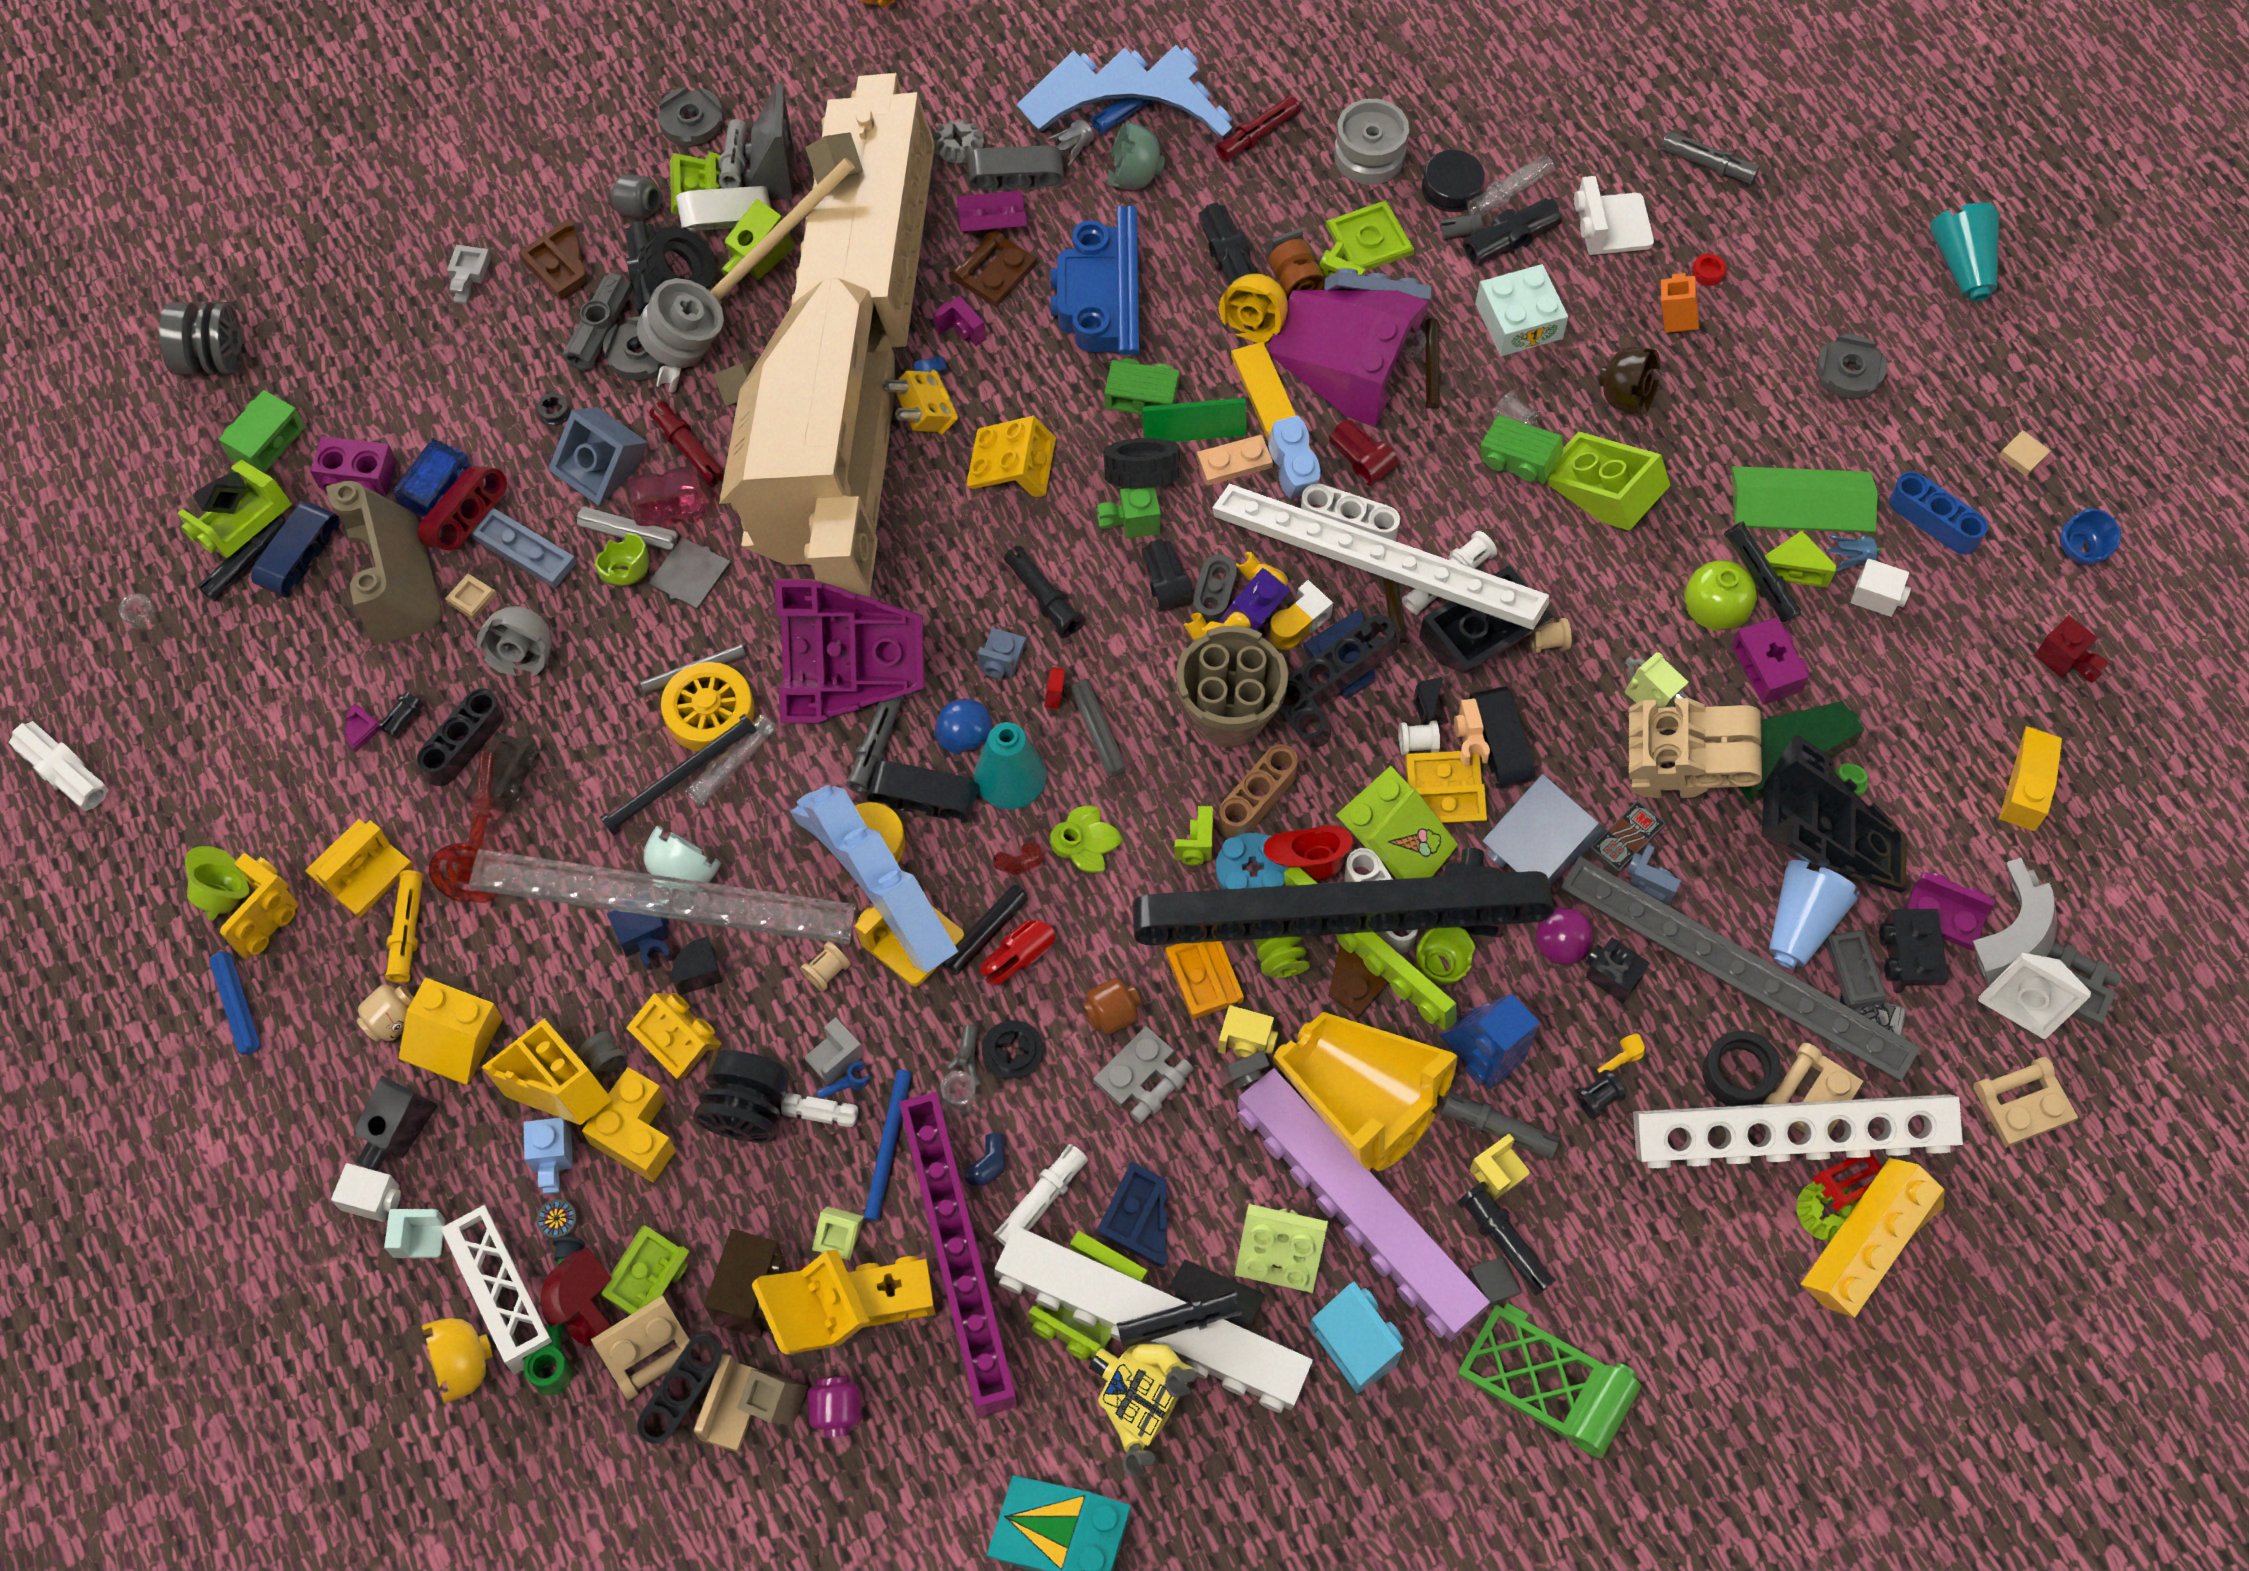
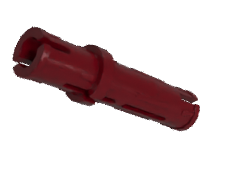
[1215,95,1301,162]
[649,401,725,487]

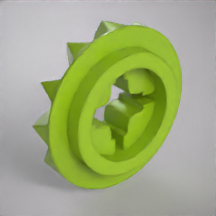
[1796,1181,1858,1242]

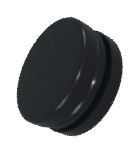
[1421,150,1485,212]

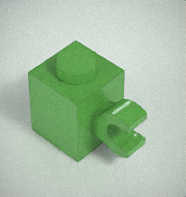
[1097,487,1160,539]

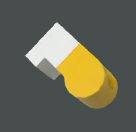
[1269,580,1333,650]

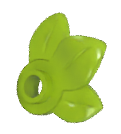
[1049,806,1123,873]

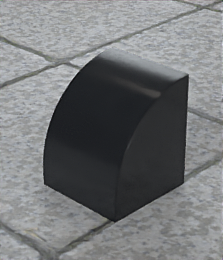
[672,936,722,996]

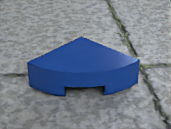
[912,356,947,372]

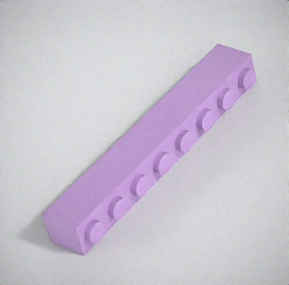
[1237,1068,1490,1342]

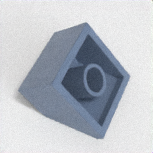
[548,407,648,506]

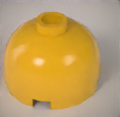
[1219,274,1289,343]
[421,1318,493,1404]

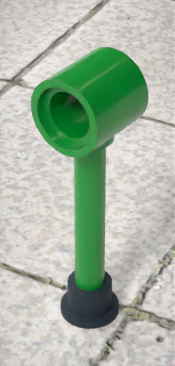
[523,1236,585,1396]

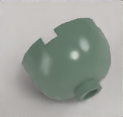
[1108,121,1165,190]

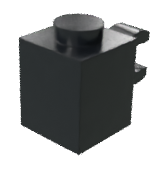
[1585,937,1650,1004]

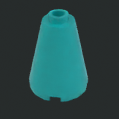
[1930,202,1999,302]
[974,722,1047,810]

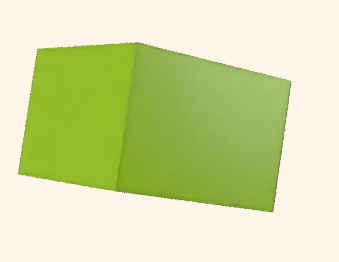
[1765,531,1836,588]

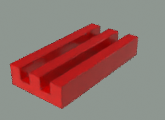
[1812,1151,1882,1212]

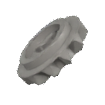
[932,118,984,163]

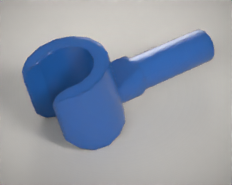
[816,1061,870,1099]

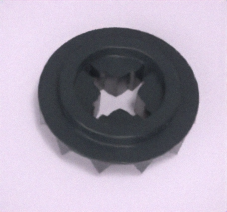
[982,1020,1043,1080]

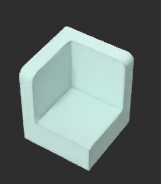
[384,1209,446,1258]

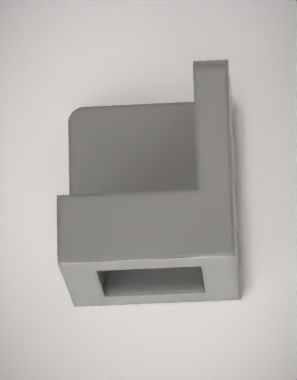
[805,1017,864,1085]

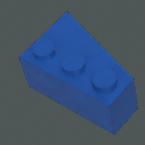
[1439,994,1540,1090]

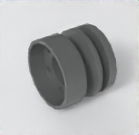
[159,302,242,375]

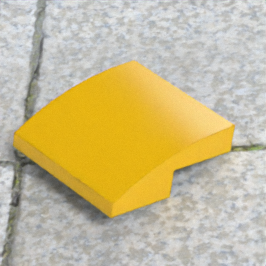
[1405,751,1487,824]

